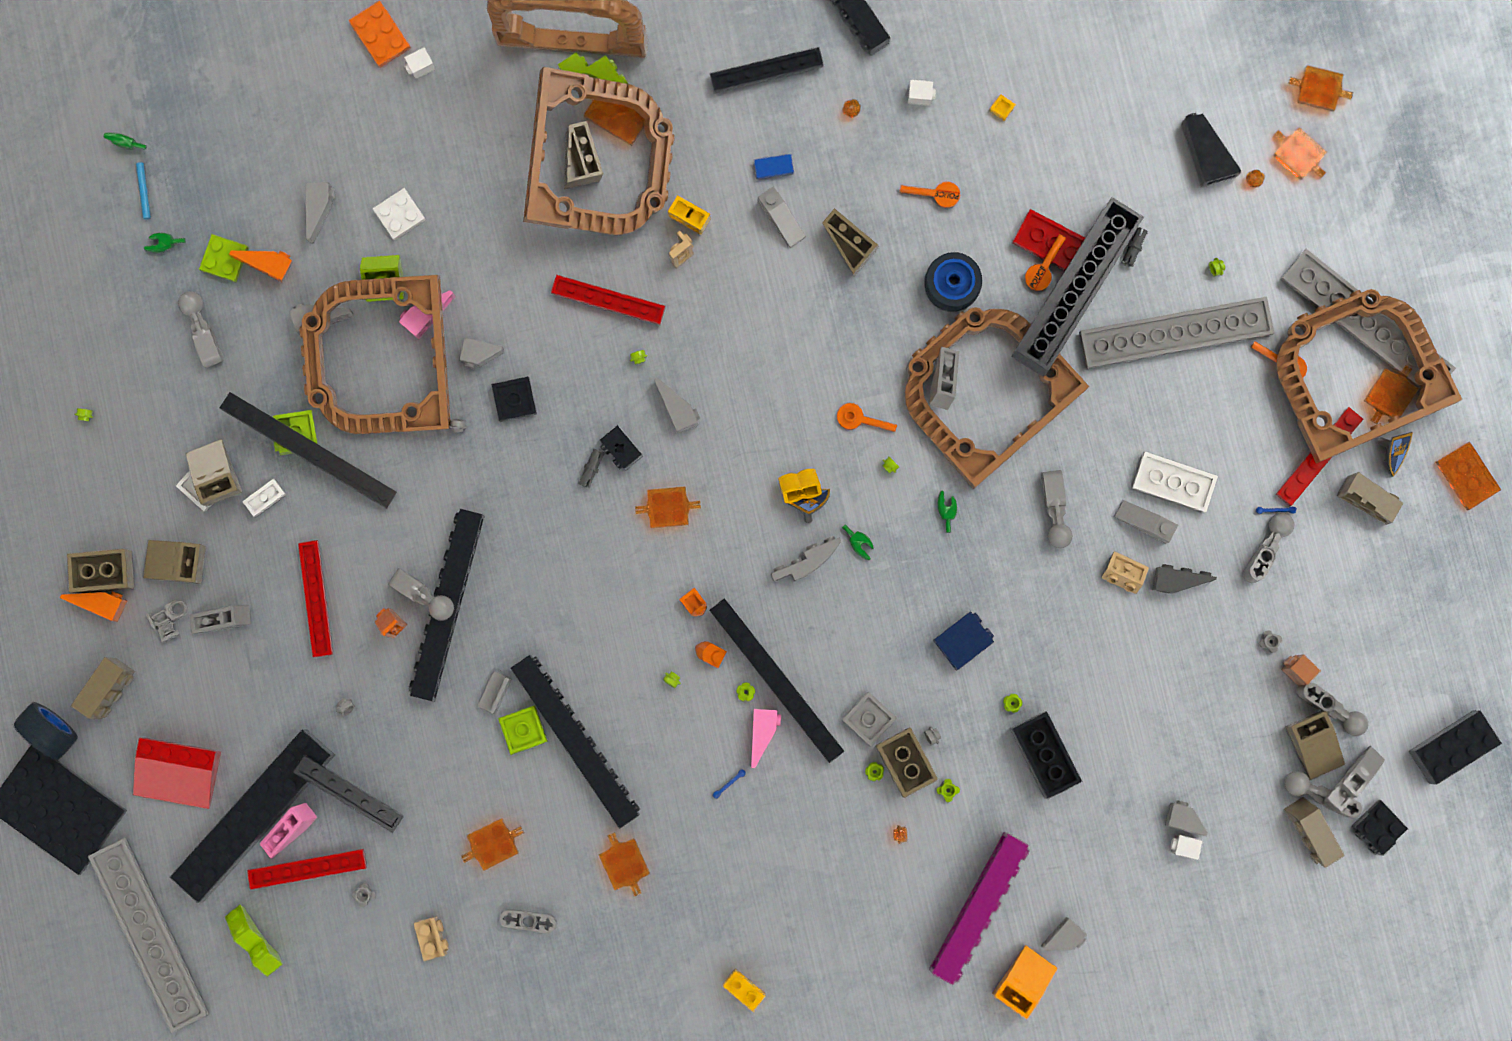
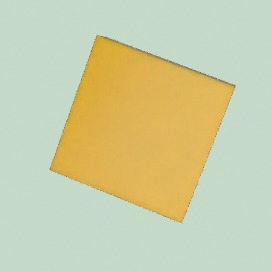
[989,94,1016,121]

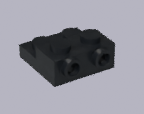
[1351,800,1408,856]

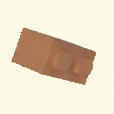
[1281,654,1321,686]

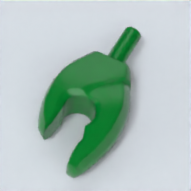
[103,133,147,150]
[144,233,186,253]
[937,491,958,533]
[842,524,874,560]

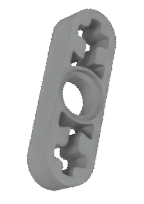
[500,909,557,933]

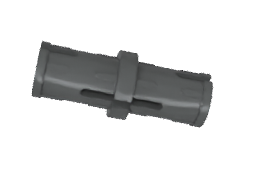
[1122,227,1148,267]
[578,449,605,488]

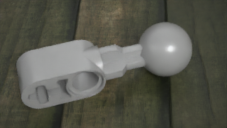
[178,291,224,368]
[1041,470,1073,548]
[1244,513,1295,583]
[388,568,454,620]
[1297,683,1369,736]
[1285,771,1362,818]

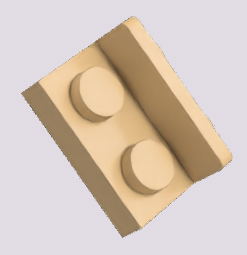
[669,230,694,268]
[1102,551,1149,594]
[413,916,449,961]

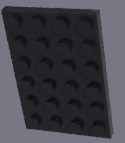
[0,745,127,875]

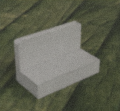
[478,671,512,714]

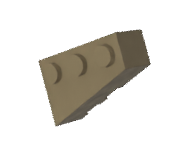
[564,121,603,190]
[822,208,879,276]
[1337,472,1403,525]
[1284,797,1345,868]

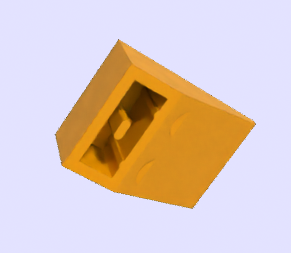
[992,945,1058,1019]

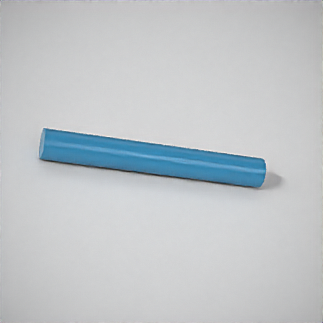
[136,163,151,219]

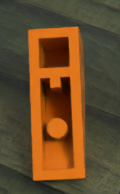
[229,250,292,282]
[60,591,127,622]
[374,608,408,638]

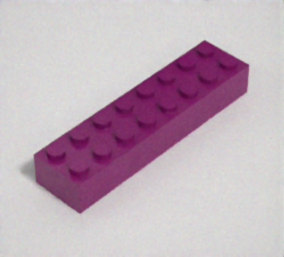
[929,832,1030,985]

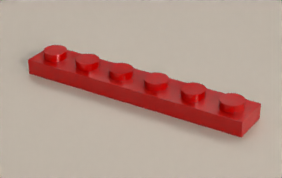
[551,275,666,325]
[1275,407,1364,506]
[298,540,333,658]
[247,849,367,890]

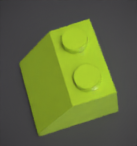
[360,255,404,302]

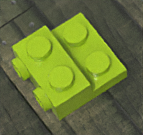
[273,410,318,456]

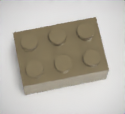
[67,549,134,594]
[71,657,135,719]
[875,727,938,798]

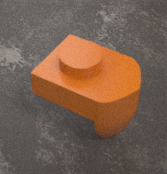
[679,588,707,617]
[695,641,727,668]

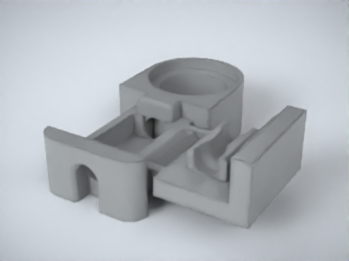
[147,600,188,643]

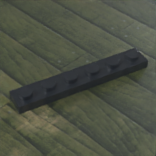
[710,47,824,93]
[293,754,403,833]

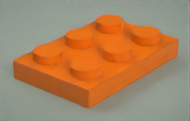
[348,0,411,68]

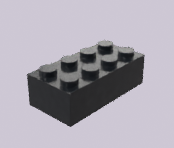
[1409,710,1502,785]
[1010,711,1082,799]

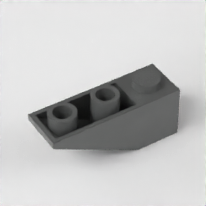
[1152,564,1217,594]

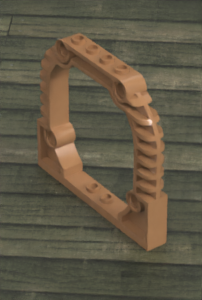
[487,0,648,58]
[523,67,675,235]
[299,275,451,434]
[1277,289,1462,464]
[905,307,1089,489]

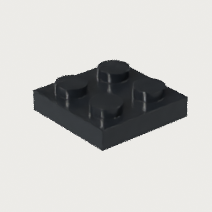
[491,376,537,422]

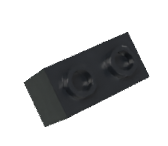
[600,425,643,471]

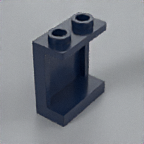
[933,611,994,671]

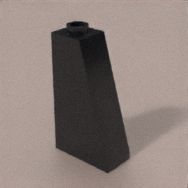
[1181,113,1241,187]

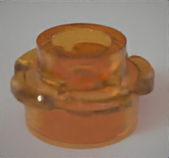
[842,99,861,117]
[1246,170,1265,188]
[893,825,908,844]

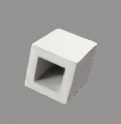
[404,47,435,79]
[908,80,936,105]
[1170,834,1203,860]

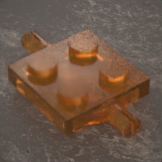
[1288,65,1353,112]
[1273,127,1327,180]
[1364,365,1418,424]
[635,486,701,528]
[461,818,524,871]
[599,832,651,896]

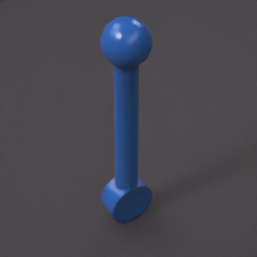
[1256,507,1297,514]
[713,769,746,799]

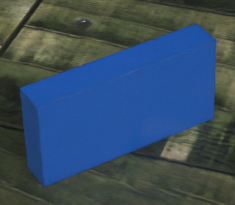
[754,154,794,179]

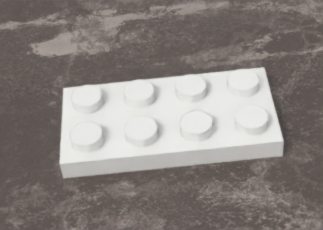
[1132,452,1218,513]

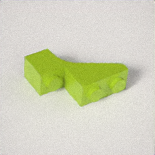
[558,52,628,84]
[225,905,283,977]

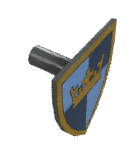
[1378,432,1413,477]
[787,489,830,523]

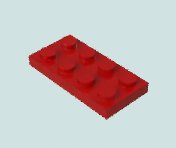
[1012,209,1085,271]

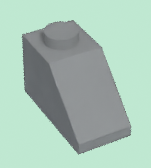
[459,338,504,369]
[1165,800,1208,836]
[1041,917,1087,951]

